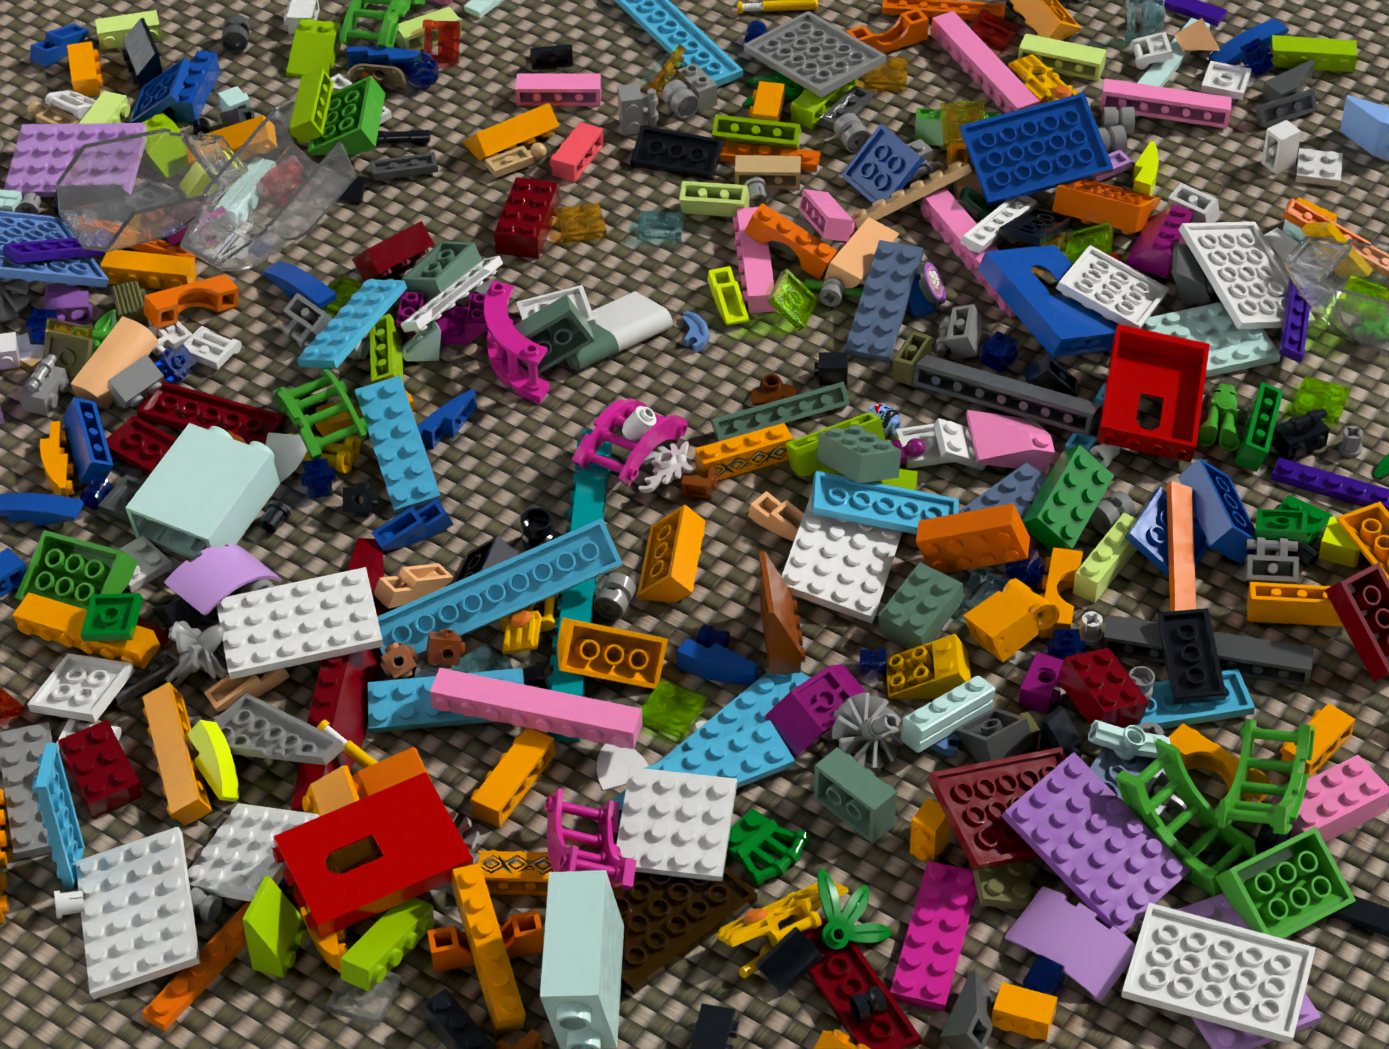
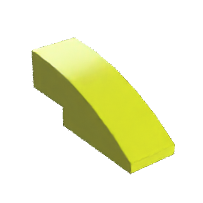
[1132,141,1159,196]
[707,266,749,326]
[187,720,239,802]

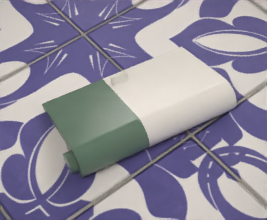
[566,291,673,371]

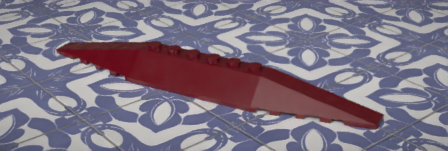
[291,538,386,813]

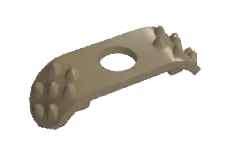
[346,64,407,90]

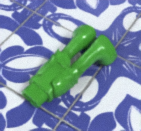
[1197,383,1240,451]

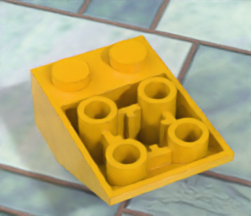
[885,634,971,699]

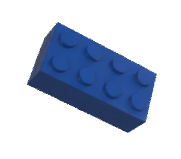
[1178,458,1256,563]

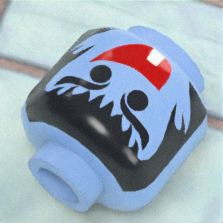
[866,403,901,437]

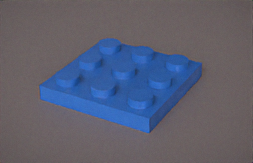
[128,57,191,123]
[841,123,925,203]
[1125,487,1209,577]

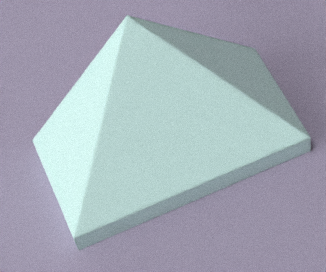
[402,320,441,361]

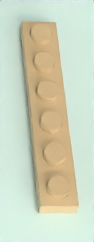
[851,161,972,229]

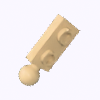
[27,101,81,124]
[485,143,547,178]

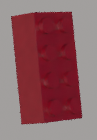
[494,177,560,259]
[1325,562,1389,682]

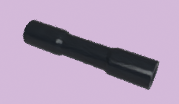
[376,130,430,144]

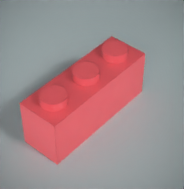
[550,122,604,182]

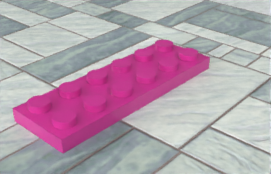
[890,861,977,1011]

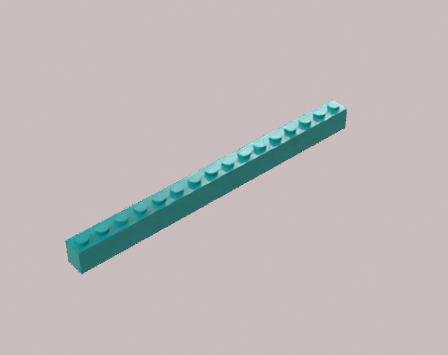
[548,430,612,742]

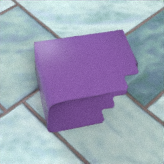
[44,284,93,326]

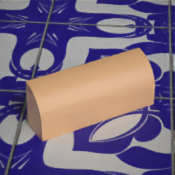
[824,217,899,288]
[70,316,158,409]

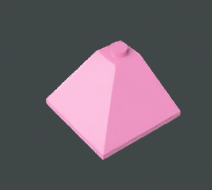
[966,410,1055,473]

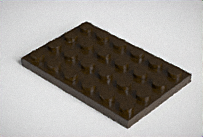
[612,866,758,994]

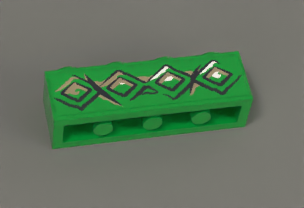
[1234,382,1283,472]

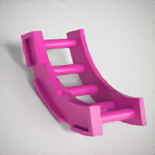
[484,280,550,404]
[571,398,688,487]
[545,788,636,890]

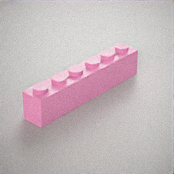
[1100,78,1232,129]
[733,207,776,313]

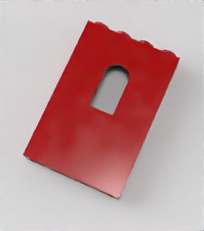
[1096,324,1210,463]
[271,772,473,939]

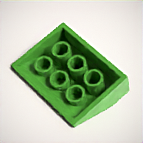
[308,76,385,155]
[914,108,1001,150]
[15,530,138,610]
[1215,826,1356,939]

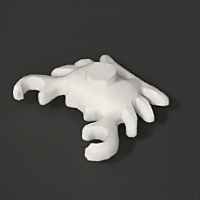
[639,441,693,493]

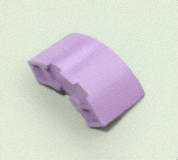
[164,543,282,615]
[1005,887,1136,1000]

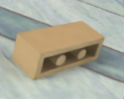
[735,155,801,190]

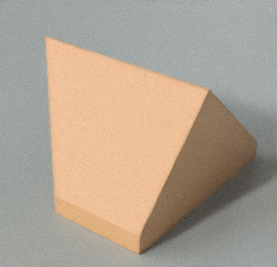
[1174,18,1220,52]

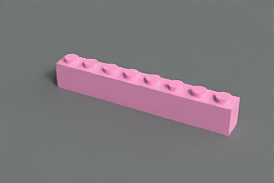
[930,11,1040,114]
[921,188,1017,318]
[430,668,642,749]

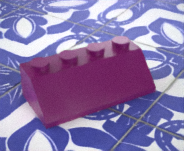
[1124,206,1194,277]

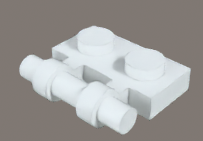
[147,320,192,358]

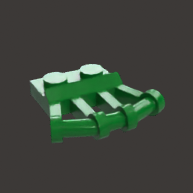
[727,808,810,887]

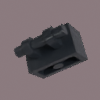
[1271,408,1330,460]

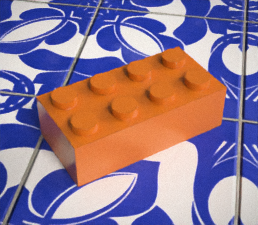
[916,503,1030,574]

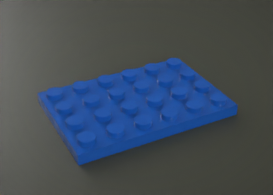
[959,93,1114,206]

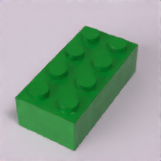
[1022,444,1114,552]

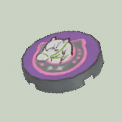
[917,261,946,307]

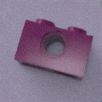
[1018,652,1064,714]

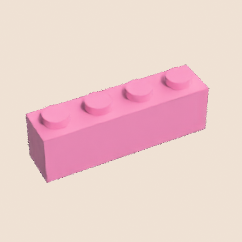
[515,74,601,106]
[799,189,854,242]

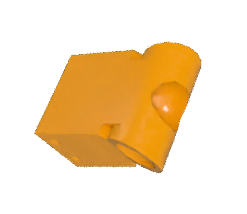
[963,578,1060,662]

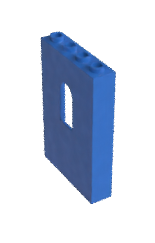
[977,245,1118,357]

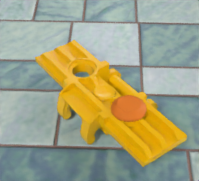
[1008,54,1091,109]
[499,594,559,654]
[716,881,849,947]

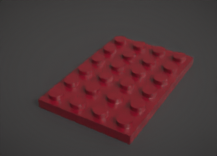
[926,747,1067,871]

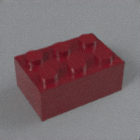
[352,221,435,282]
[1057,648,1149,728]
[57,720,142,819]

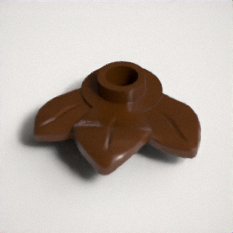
[751,374,797,405]

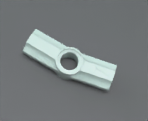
[1088,720,1171,760]

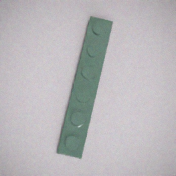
[710,382,850,442]

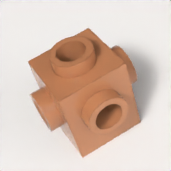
[380,642,419,679]

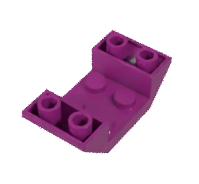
[396,292,488,345]
[764,664,867,758]

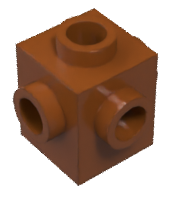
[426,629,465,668]

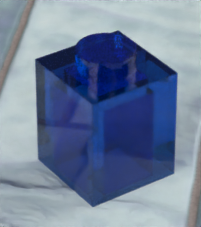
[1023,954,1065,996]

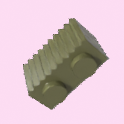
[111,280,148,325]
[892,331,932,386]

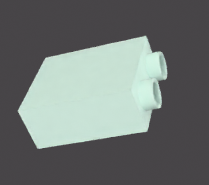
[125,423,280,560]
[540,870,624,1049]

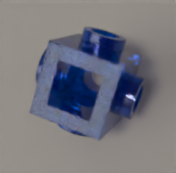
[1240,37,1274,76]
[408,51,439,90]
[26,309,61,345]
[981,331,1018,372]
[155,343,197,383]
[300,458,336,499]
[1005,549,1045,588]
[1048,629,1085,660]

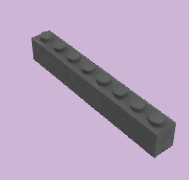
[913,355,1102,436]
[1102,615,1314,687]

